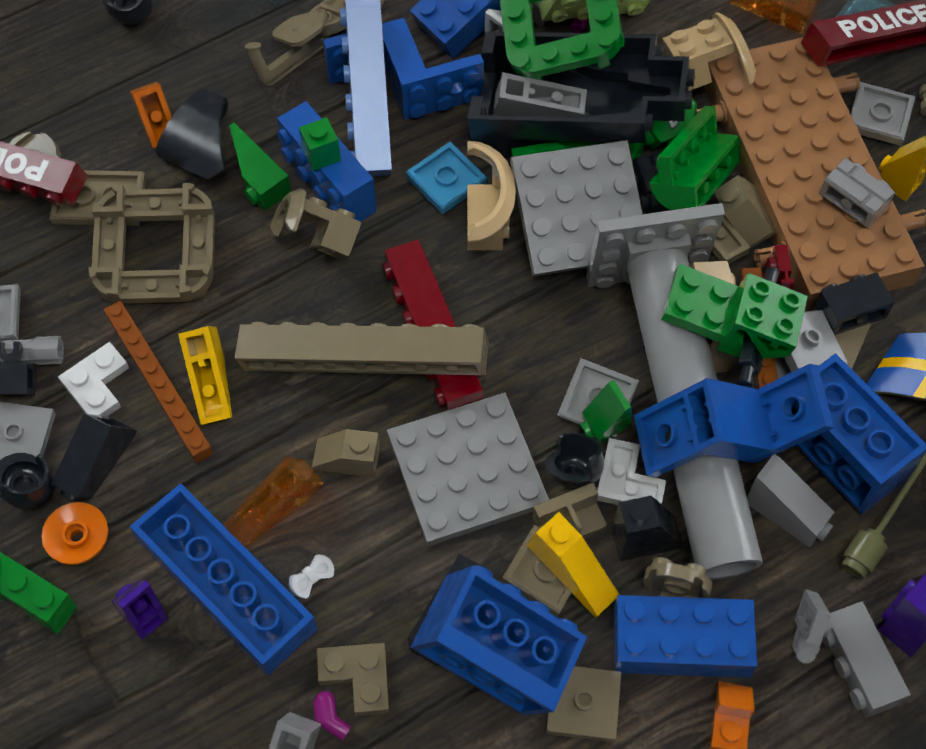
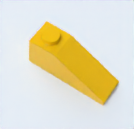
[878,136,926,201]
[178,326,232,425]
[527,512,619,618]

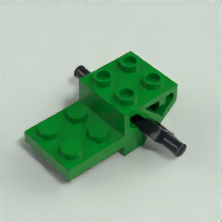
[661,263,808,388]

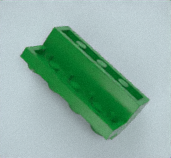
[649,106,740,210]

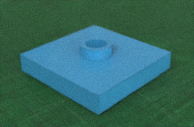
[406,142,487,215]

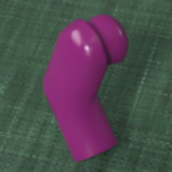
[313,691,351,741]

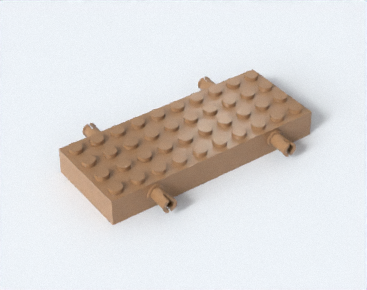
[696,37,926,312]

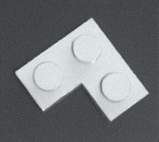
[58,342,129,417]
[597,438,666,505]

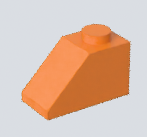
[130,82,172,148]

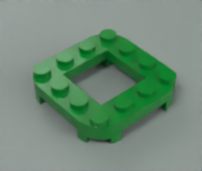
[500,0,625,81]

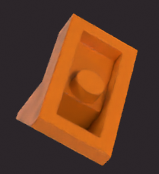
[710,681,755,749]

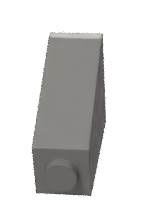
[747,454,834,548]

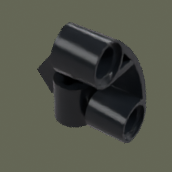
[156,89,228,180]

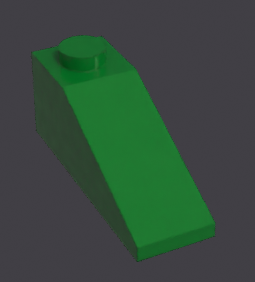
[229,123,291,211]
[580,380,631,444]

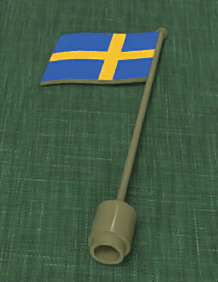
[841,333,926,580]

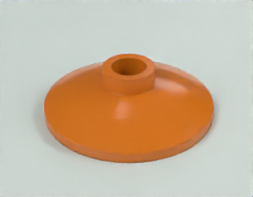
[42,502,109,565]

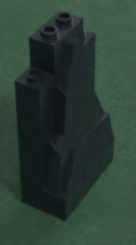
[467,32,695,158]

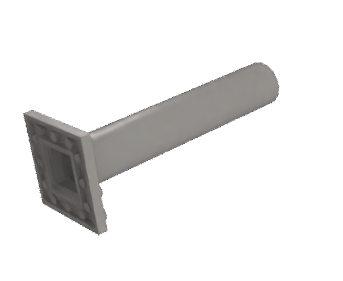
[586,203,763,580]

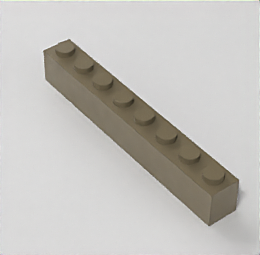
[235,322,489,375]

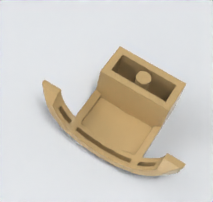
[662,12,756,91]
[467,141,516,250]

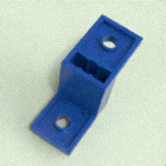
[323,18,484,120]
[634,364,834,478]

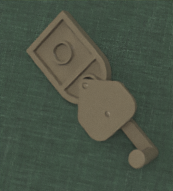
[244,0,385,86]

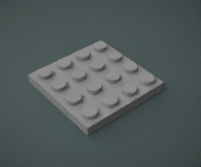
[510,140,642,277]
[387,392,549,546]

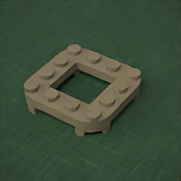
[88,183,215,304]

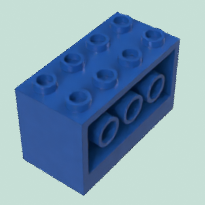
[791,353,926,515]
[410,565,587,716]

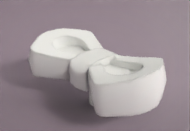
[289,555,334,598]

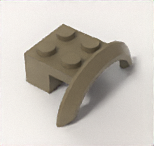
[269,188,362,258]

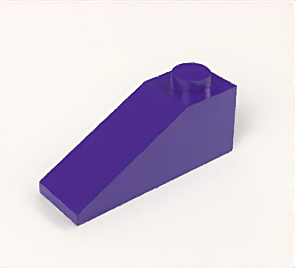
[111,580,169,640]

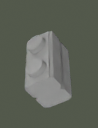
[819,158,895,228]

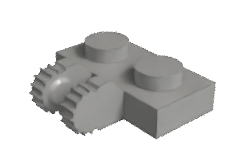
[792,589,833,664]

